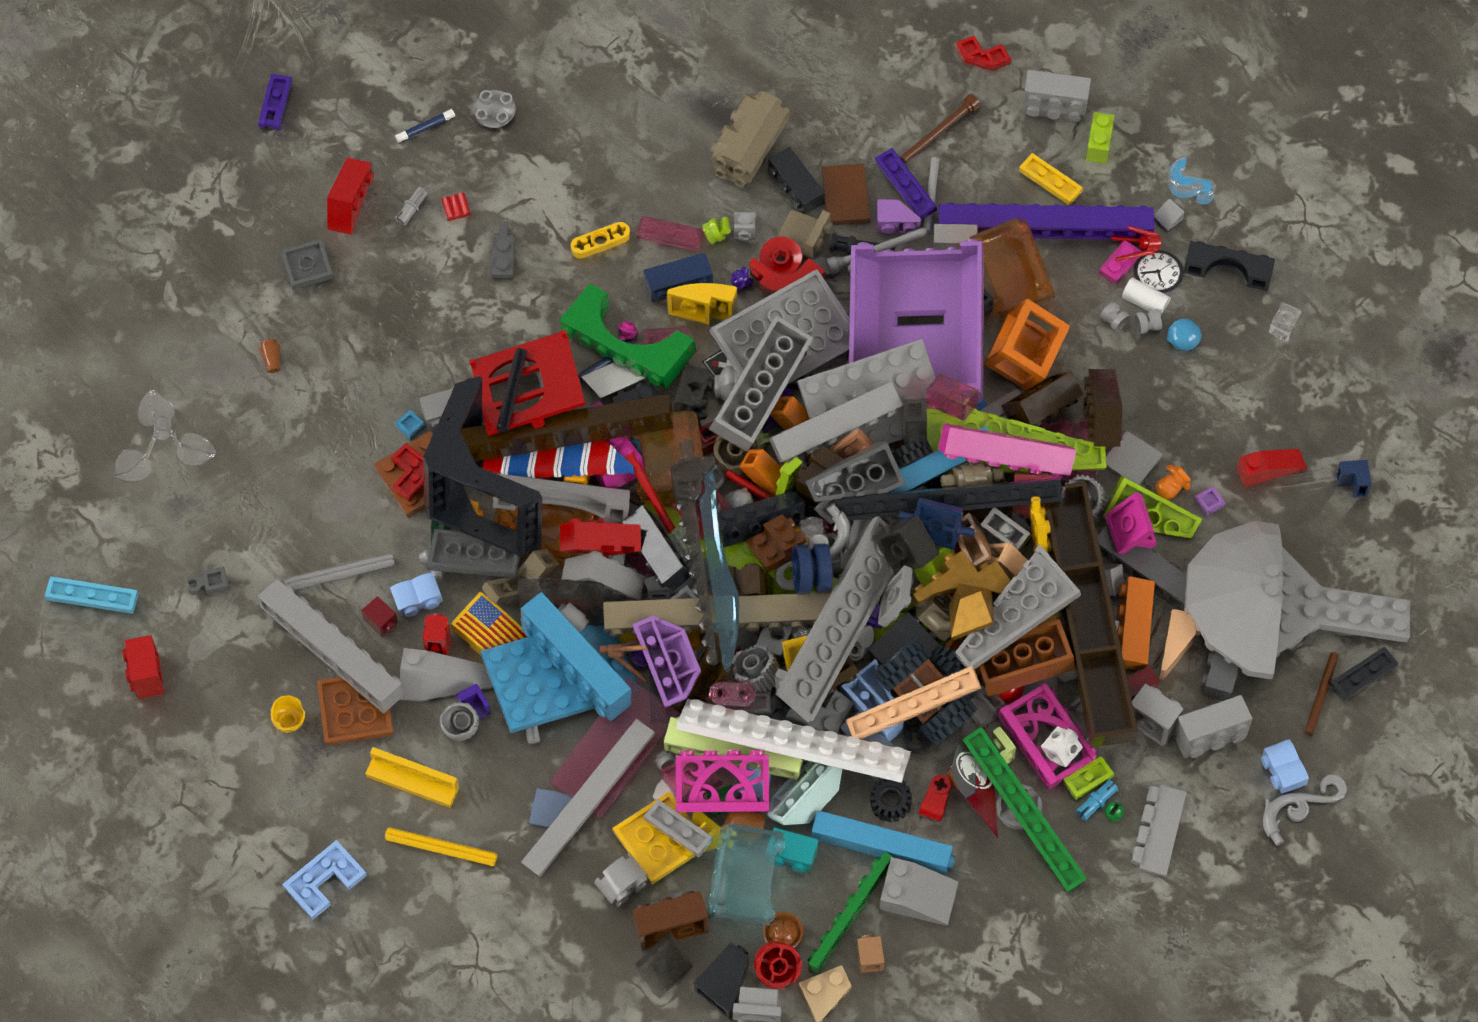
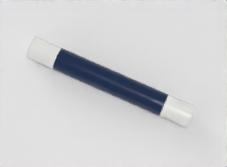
[395,109,455,143]

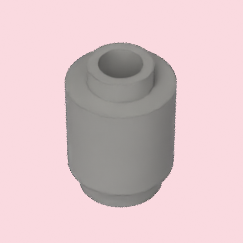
[558,602,589,633]

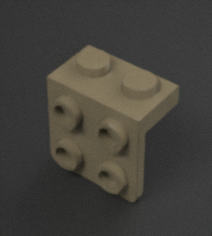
[777,210,832,259]

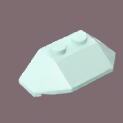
[767,761,842,825]

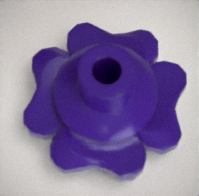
[730,266,753,292]

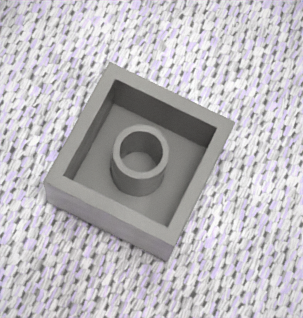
[1132,684,1184,747]

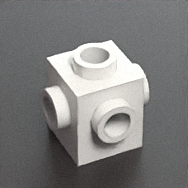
[1041,726,1083,767]

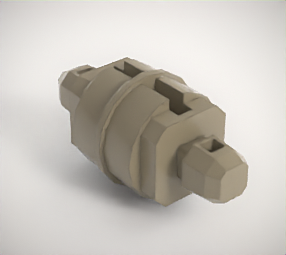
[940,462,1004,488]

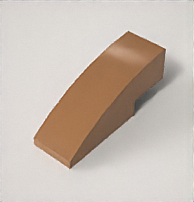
[957,513,992,569]

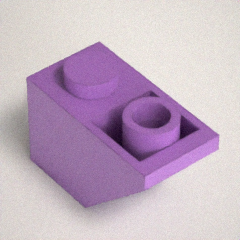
[877,200,921,234]

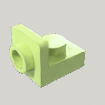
[992,726,1016,764]

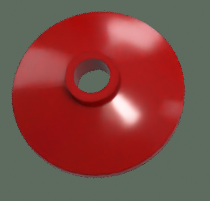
[759,237,802,275]

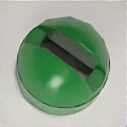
[1105,801,1124,822]

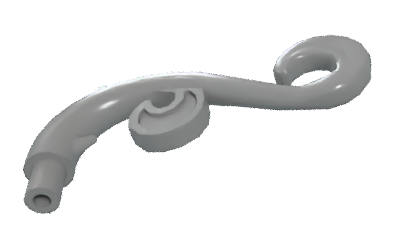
[775,504,850,590]
[1263,774,1347,846]

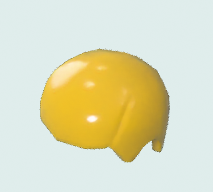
[270,695,305,733]

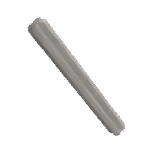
[285,553,395,590]

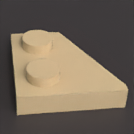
[799,965,851,1022]

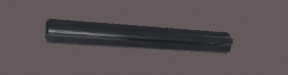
[497,347,527,433]

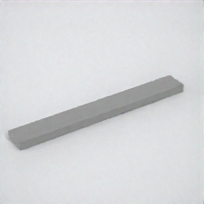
[521,719,655,877]

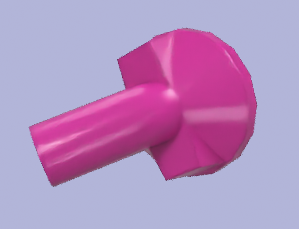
[617,321,638,342]

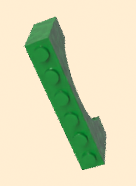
[559,283,697,389]

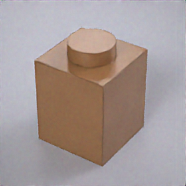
[857,934,884,973]

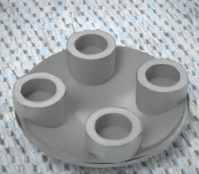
[474,90,516,128]

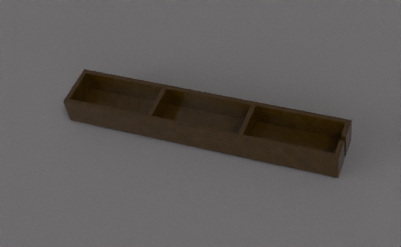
[1041,481,1138,748]

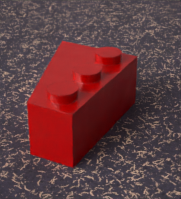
[327,157,374,235]

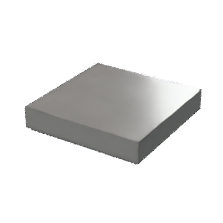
[1106,431,1163,485]

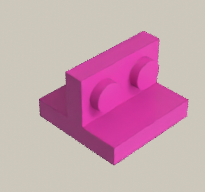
[1104,493,1157,555]

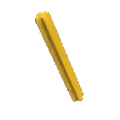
[385,827,497,866]

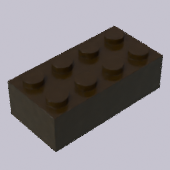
[1083,369,1123,447]

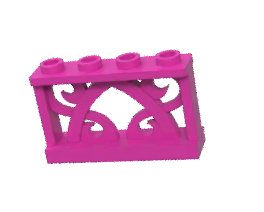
[997,683,1096,791]
[676,750,769,812]

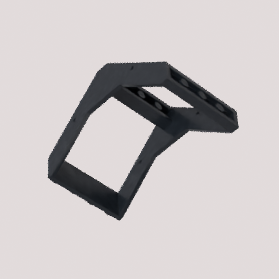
[423,376,543,557]

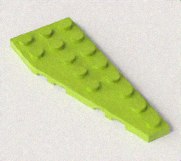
[925,407,1106,474]

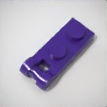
[258,74,292,130]

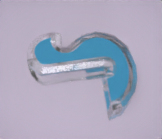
[1168,157,1216,204]

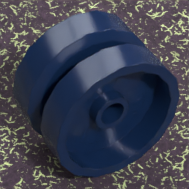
[792,543,832,595]

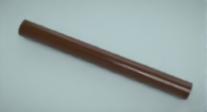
[1305,652,1339,736]

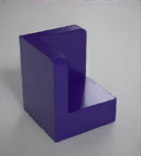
[457,683,491,720]

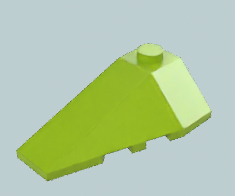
[1103,475,1202,539]

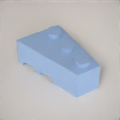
[841,659,904,742]

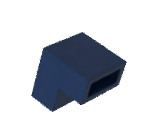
[1336,460,1372,498]

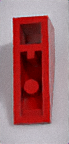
[1237,449,1307,488]

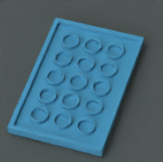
[481,616,640,733]

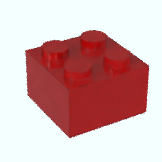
[122,635,165,699]

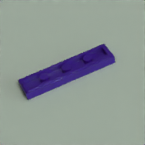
[874,148,937,220]

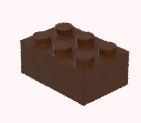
[632,891,709,951]

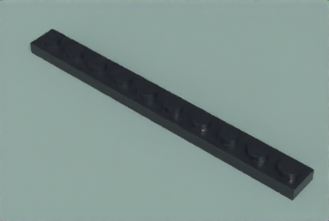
[835,477,1062,521]

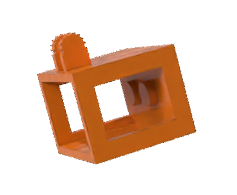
[984,298,1070,391]

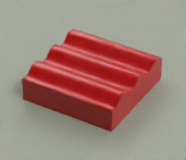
[441,192,471,221]

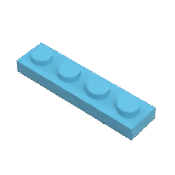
[45,576,139,614]

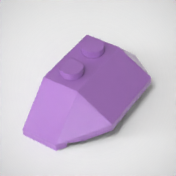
[633,615,701,708]

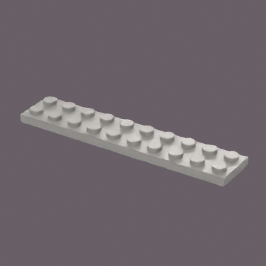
[776,516,909,722]

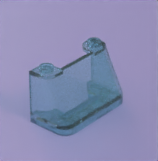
[707,823,786,926]

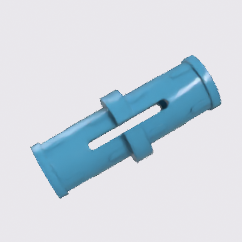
[1076,779,1118,821]

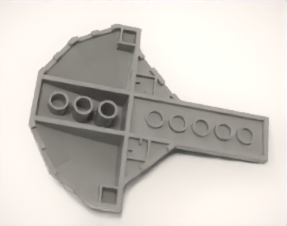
[1184,521,1410,679]

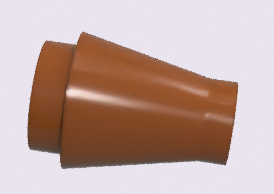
[259,339,280,373]

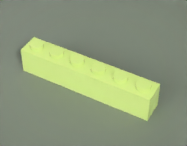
[664,717,804,781]

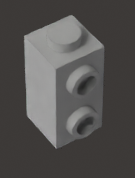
[933,224,981,250]

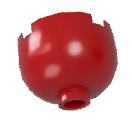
[754,940,802,989]

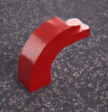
[748,258,827,295]

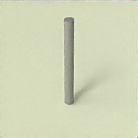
[923,157,940,234]

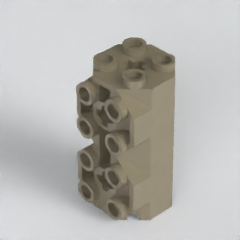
[711,91,789,187]

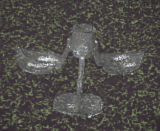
[114,388,216,483]

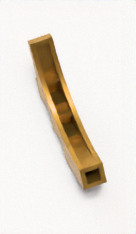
[911,550,1061,625]

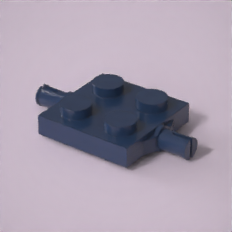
[898,498,975,550]

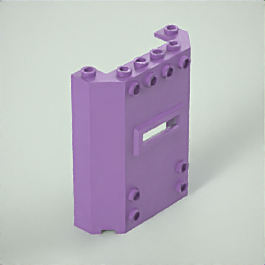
[849,239,984,406]

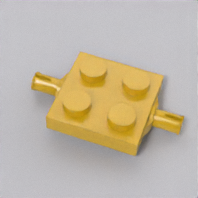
[1029,497,1052,553]

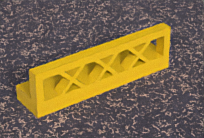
[365,747,459,808]

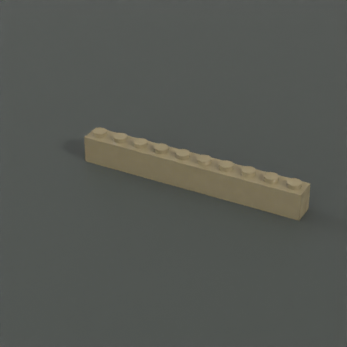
[603,592,831,637]

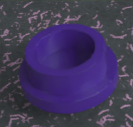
[631,650,649,668]

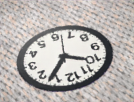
[1134,250,1183,293]

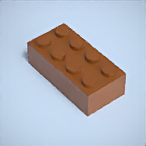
[977,619,1075,697]

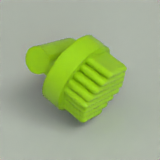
[702,217,731,244]

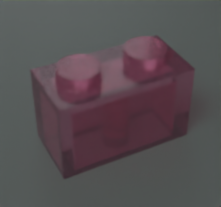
[926,373,979,421]

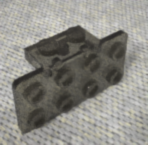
[518,577,605,626]

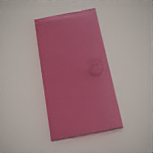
[550,678,679,819]

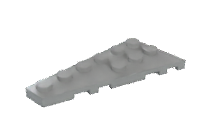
[955,544,1081,669]

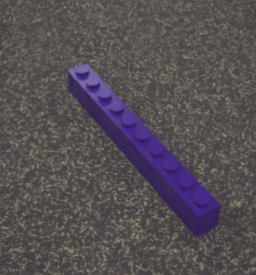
[938,203,1154,240]

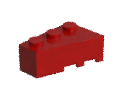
[560,519,641,556]

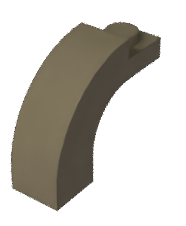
[482,549,560,607]

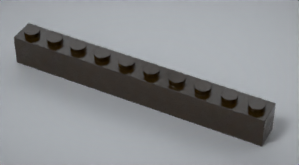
[460,394,674,461]

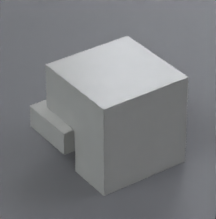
[733,987,781,1022]

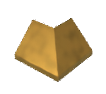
[949,583,994,640]

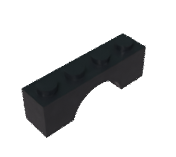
[1183,241,1275,291]

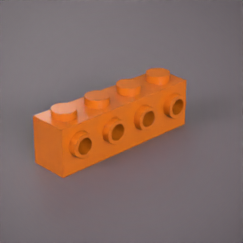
[1117,576,1155,671]

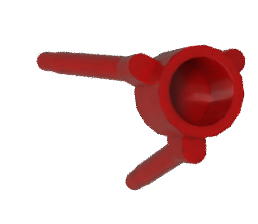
[1111,226,1161,261]

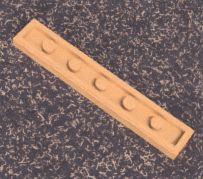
[846,666,981,740]

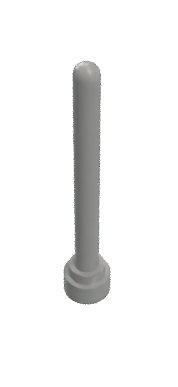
[827,228,927,275]

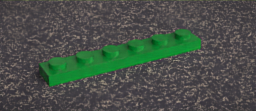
[807,852,893,975]

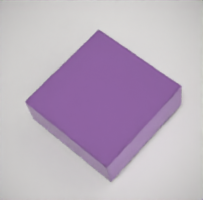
[1194,486,1226,516]

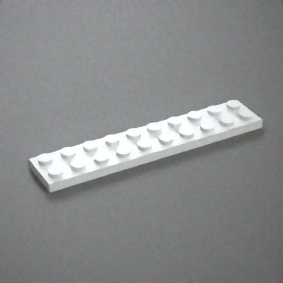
[676,699,911,783]

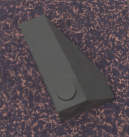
[805,440,906,502]

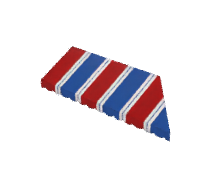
[482,440,634,478]

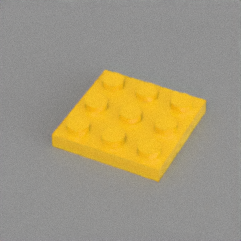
[612,791,695,885]

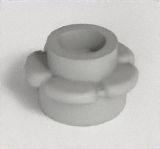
[654,751,676,772]

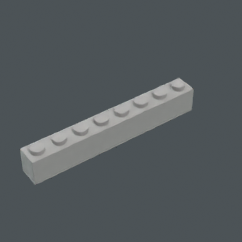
[258,579,403,714]

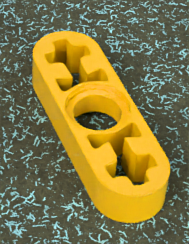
[571,222,630,259]

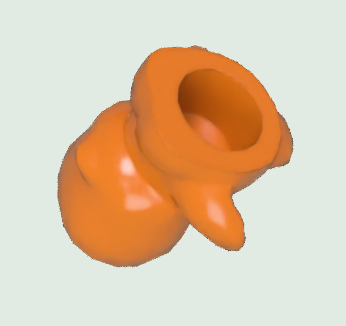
[1155,465,1191,500]

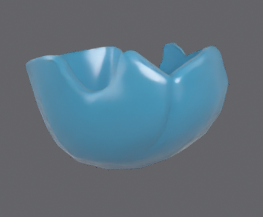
[1166,318,1202,351]

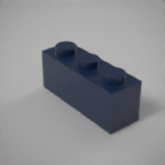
[643,253,713,302]

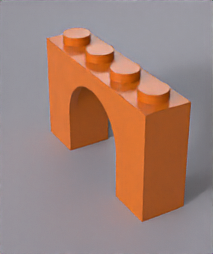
[739,396,809,496]

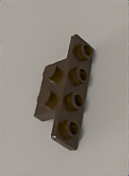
[671,631,735,715]

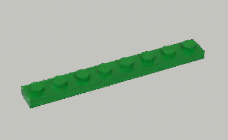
[962,727,1087,893]

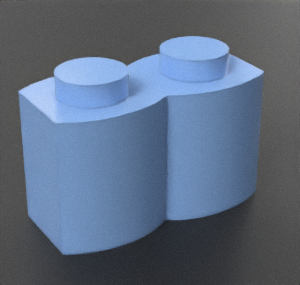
[390,572,443,617]
[1261,739,1309,794]

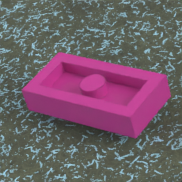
[1099,240,1141,285]

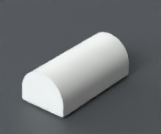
[1122,277,1171,316]

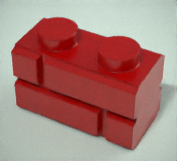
[422,614,451,656]

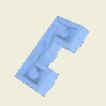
[282,840,367,920]

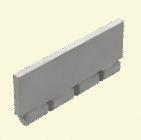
[1131,784,1187,877]

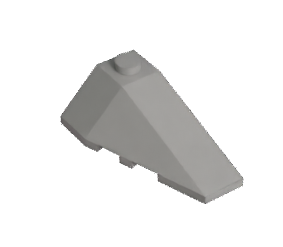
[400,648,493,703]

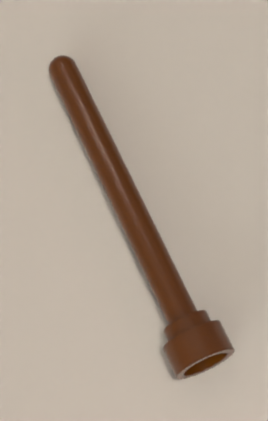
[900,94,981,163]

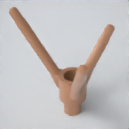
[599,638,647,683]

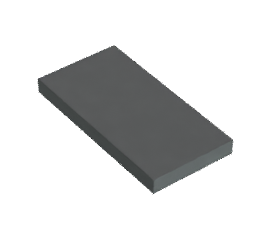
[427,529,520,578]

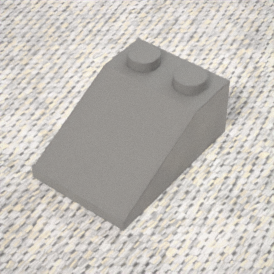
[879,857,958,926]

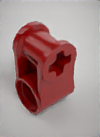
[918,774,951,822]

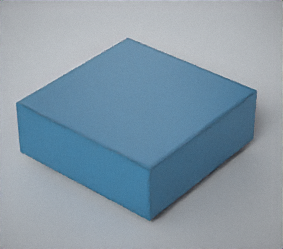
[395,409,426,440]

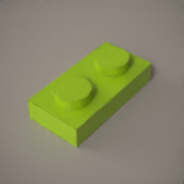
[775,457,802,495]
[1063,756,1114,800]

